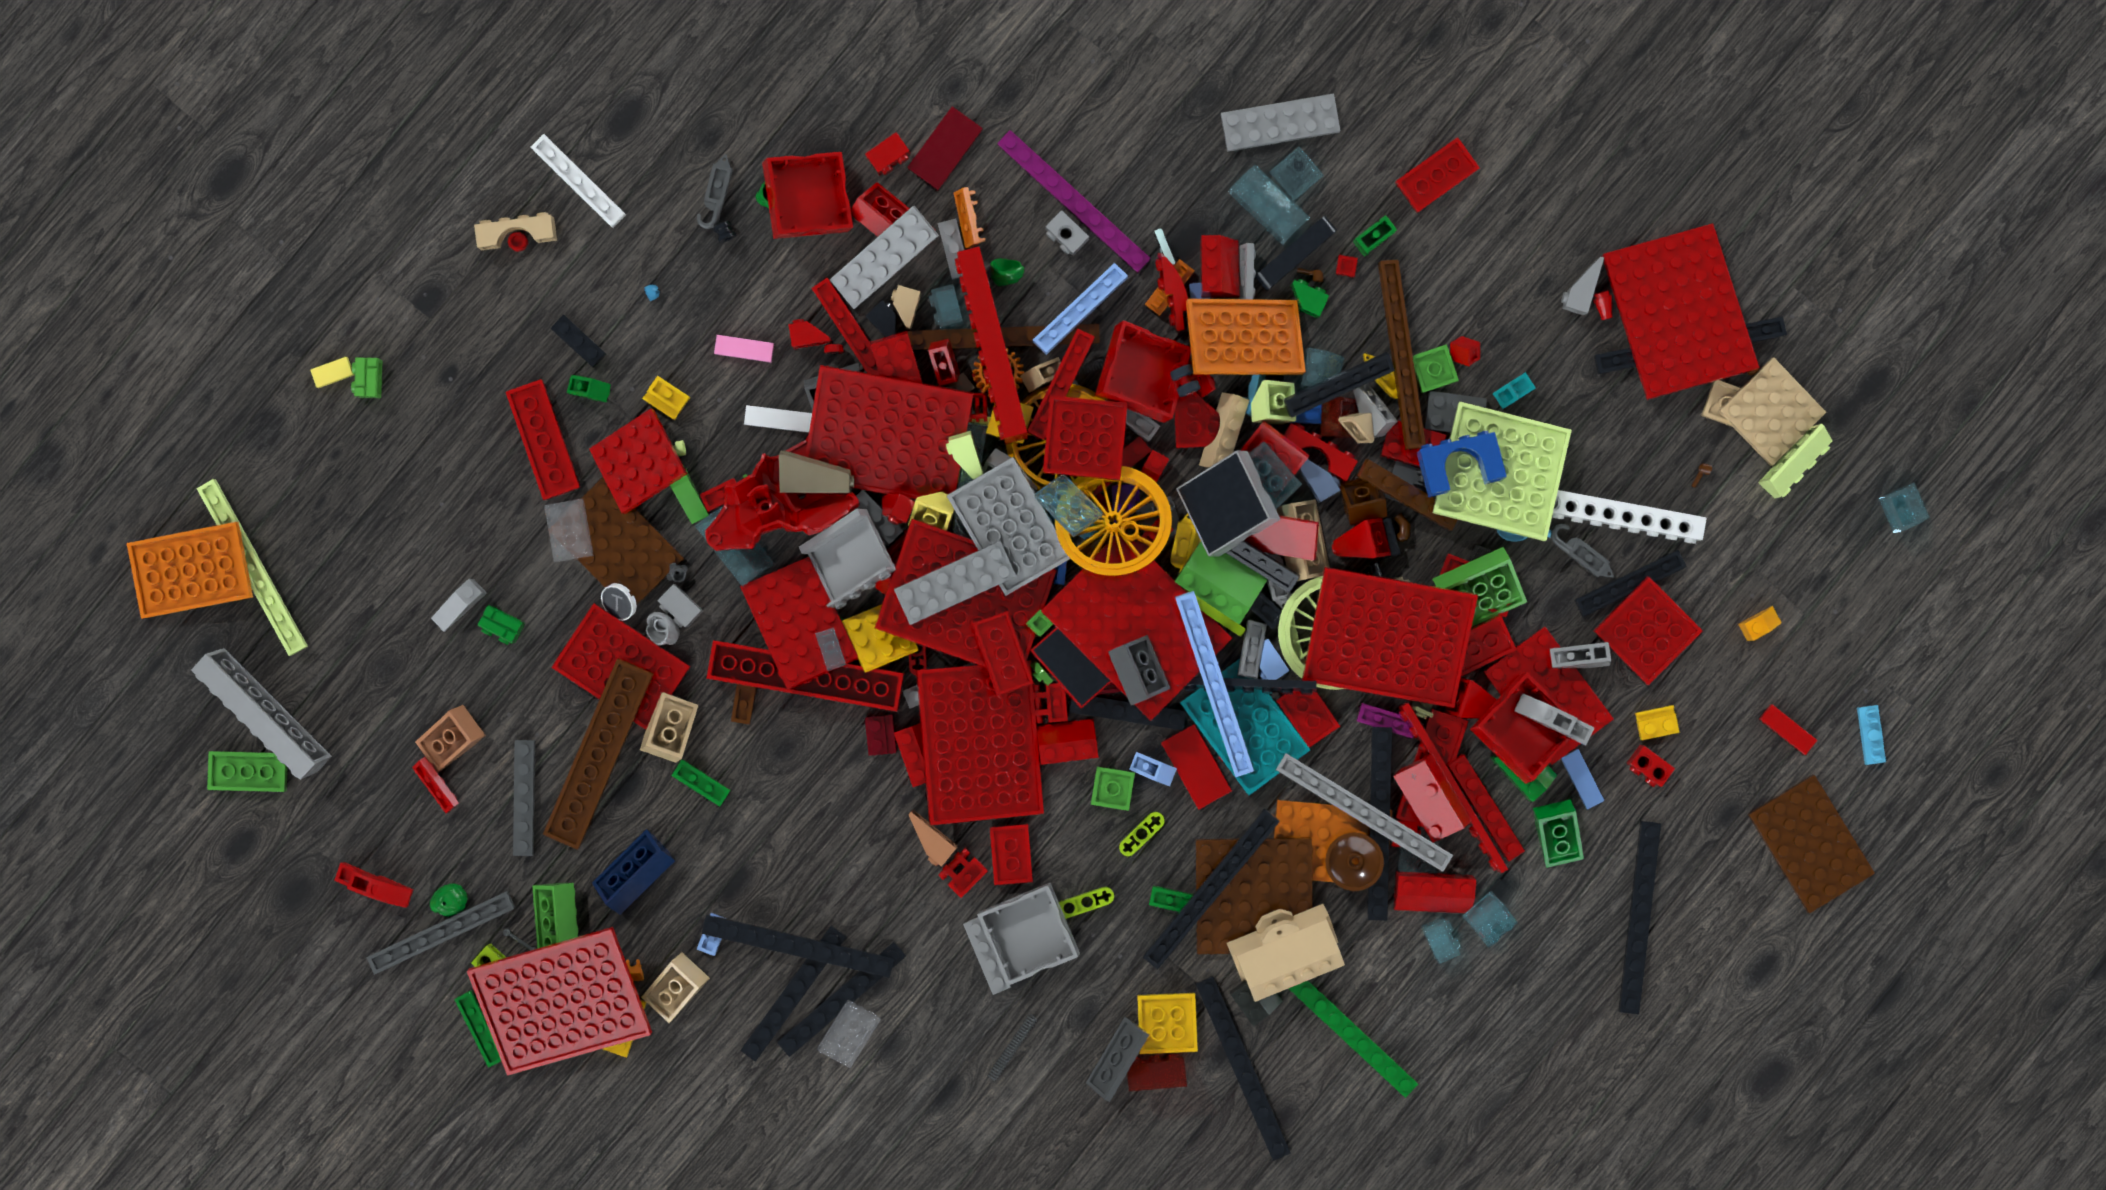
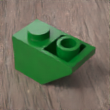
[1291,279,1329,319]

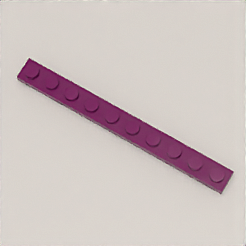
[997,130,1151,273]

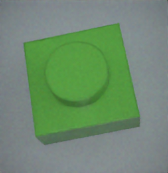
[1026,610,1053,637]
[1030,661,1053,686]

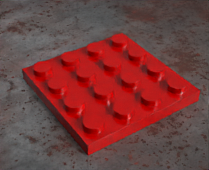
[1043,395,1128,481]
[589,409,687,514]
[1593,576,1703,685]

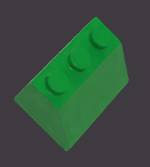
[1490,754,1557,802]

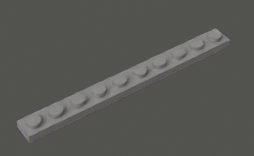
[1276,754,1453,872]

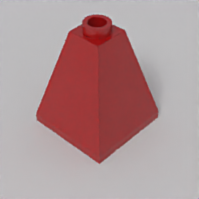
[1332,518,1391,558]
[1443,678,1497,718]

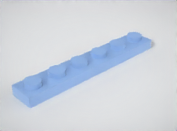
[1033,263,1128,355]

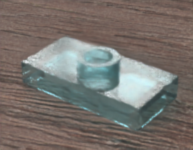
[815,628,846,671]

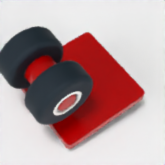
[1170,359,1215,398]

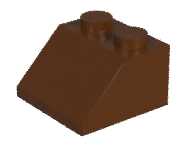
[1339,479,1387,525]

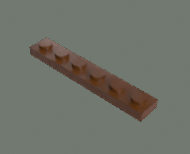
[1357,459,1458,531]

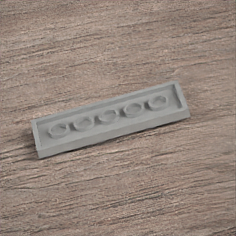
[1221,94,1340,152]
[830,206,939,309]
[894,541,1016,625]

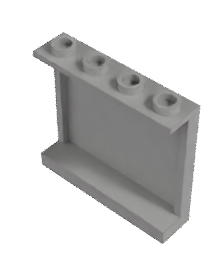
[799,508,896,609]

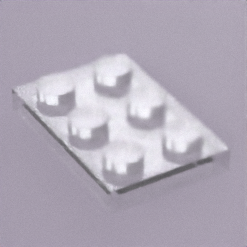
[544,499,593,563]
[817,1000,881,1068]

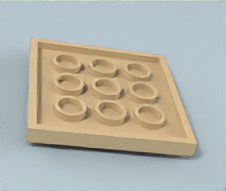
[1718,358,1826,466]

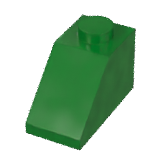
[567,375,611,403]

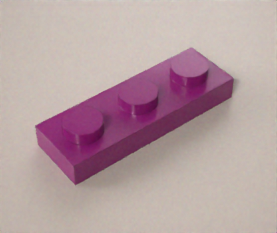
[1356,703,1413,738]

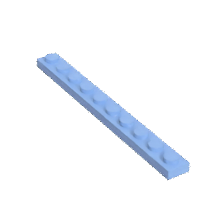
[1175,591,1254,777]

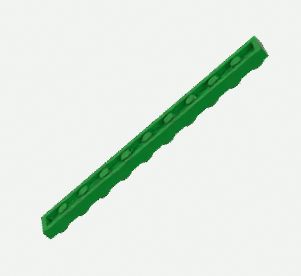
[1288,981,1418,1098]

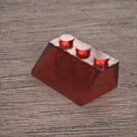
[1127,1054,1187,1091]

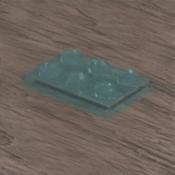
[1034,475,1103,537]

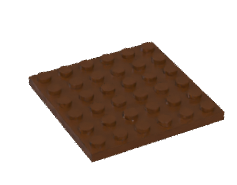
[1195,838,1312,954]

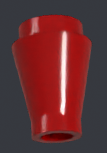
[1593,290,1613,320]

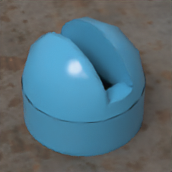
[644,284,660,301]

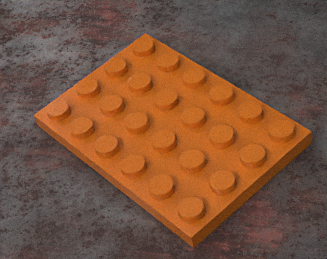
[1186,299,1306,375]
[127,522,253,619]
[1274,800,1392,882]

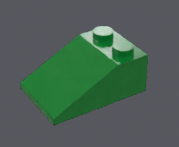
[1533,800,1584,868]

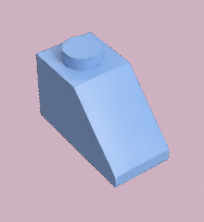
[1258,639,1289,680]
[1129,752,1177,786]

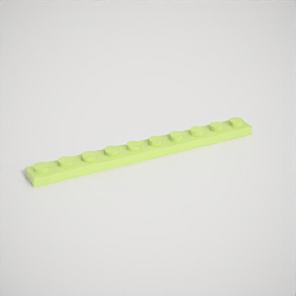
[196,479,308,656]

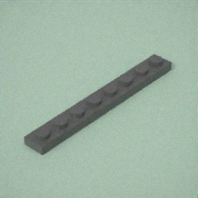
[366,891,515,975]

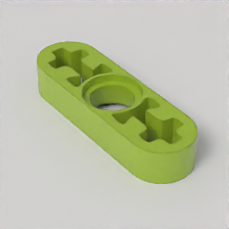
[1119,812,1164,856]

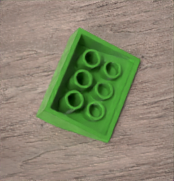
[1174,541,1268,624]
[1432,547,1527,627]

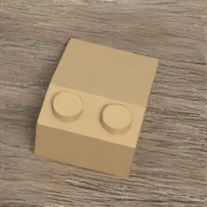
[640,692,698,763]
[641,952,710,1023]

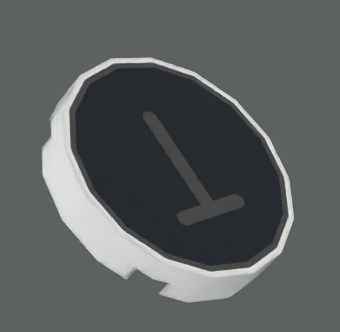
[601,583,637,621]

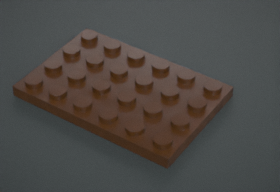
[549,477,685,605]
[1747,775,1875,913]

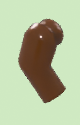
[1394,513,1411,542]

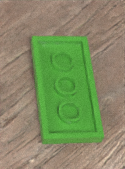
[207,751,287,792]

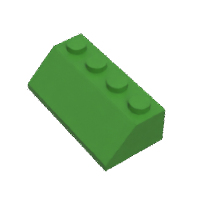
[532,883,578,949]

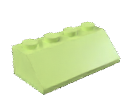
[1758,424,1832,498]

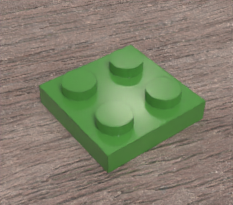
[1413,344,1459,393]
[1091,766,1135,811]

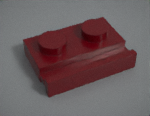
[865,715,897,756]

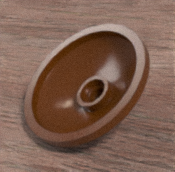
[1325,832,1384,891]

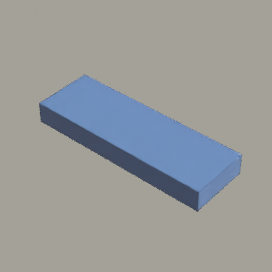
[1561,749,1604,809]

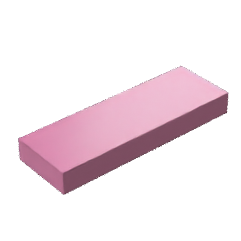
[714,335,774,363]

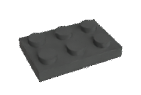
[1424,391,1487,433]

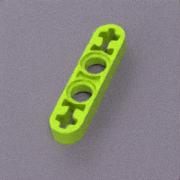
[1195,595,1246,637]
[1059,887,1114,919]

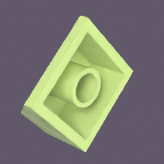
[1251,380,1296,425]

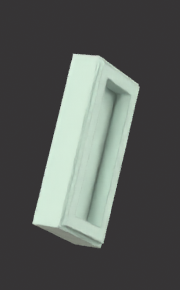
[1154,228,1175,266]

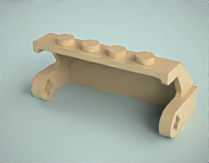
[1227,904,1345,1002]

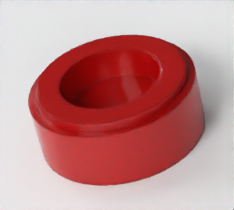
[508,232,528,252]
[824,344,844,354]

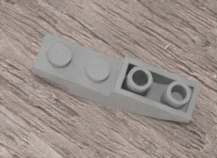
[1514,694,1594,746]

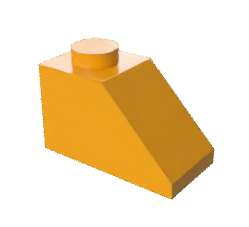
[1738,606,1782,641]

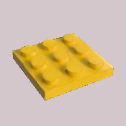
[842,605,918,673]
[1137,993,1198,1054]

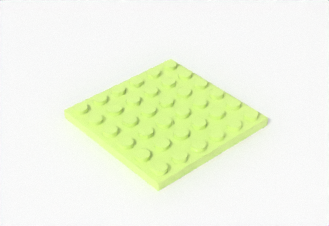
[1432,401,1572,541]

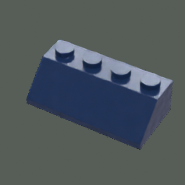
[592,829,675,915]

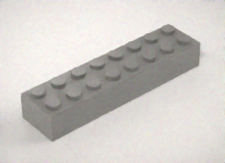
[191,648,332,780]

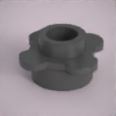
[666,563,688,583]

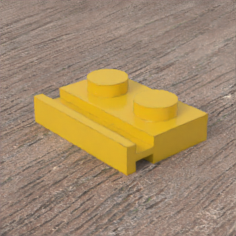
[642,375,690,420]
[1635,705,1680,740]

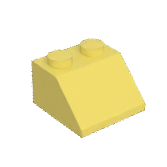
[908,492,955,531]

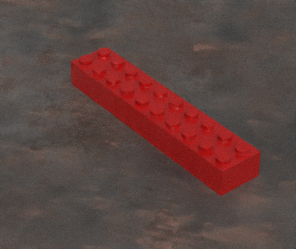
[954,247,1028,445]
[706,640,905,712]

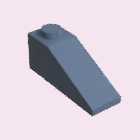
[1299,459,1341,503]

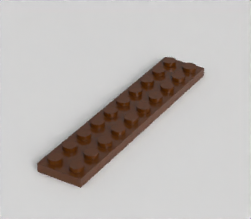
[543,658,654,850]

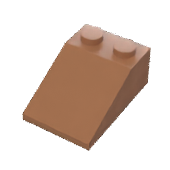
[415,705,486,773]
[909,810,958,867]

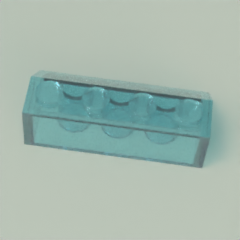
[1229,165,1310,245]
[695,506,775,587]

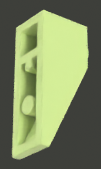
[946,431,984,480]

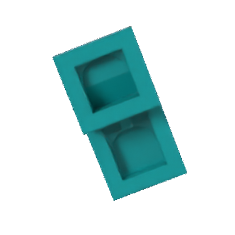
[1493,372,1536,409]

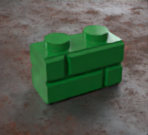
[1353,215,1397,257]
[478,605,525,645]

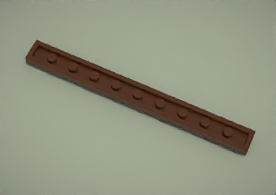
[1378,260,1426,450]
[908,324,1100,351]

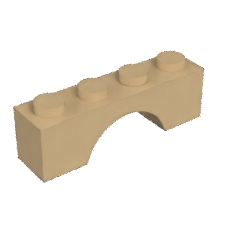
[474,212,557,251]
[1199,392,1250,469]

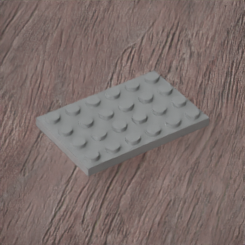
[947,456,1070,596]

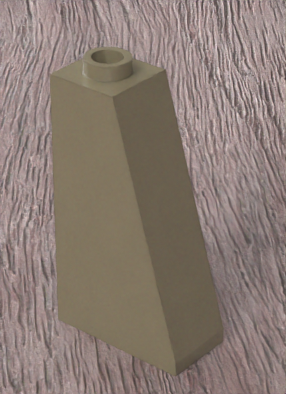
[779,451,854,493]

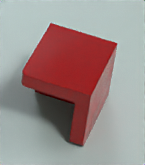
[1450,336,1480,366]

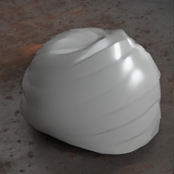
[646,612,680,645]

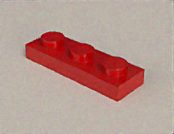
[412,757,459,813]

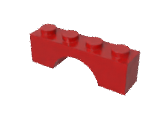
[1283,422,1358,482]

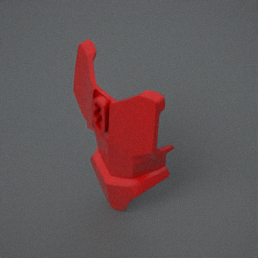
[705,436,860,551]

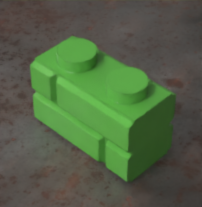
[351,358,382,398]

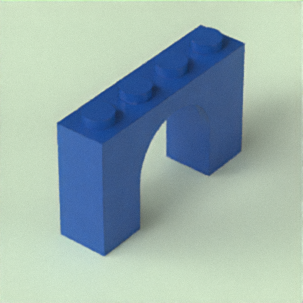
[1417,431,1507,498]

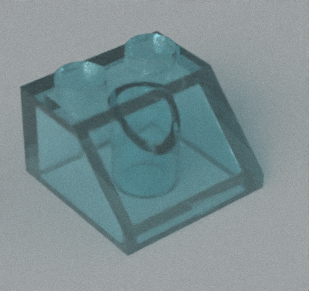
[1299,347,1344,389]

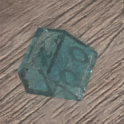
[1878,483,1930,533]
[1462,891,1517,948]

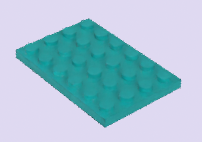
[1180,659,1310,796]

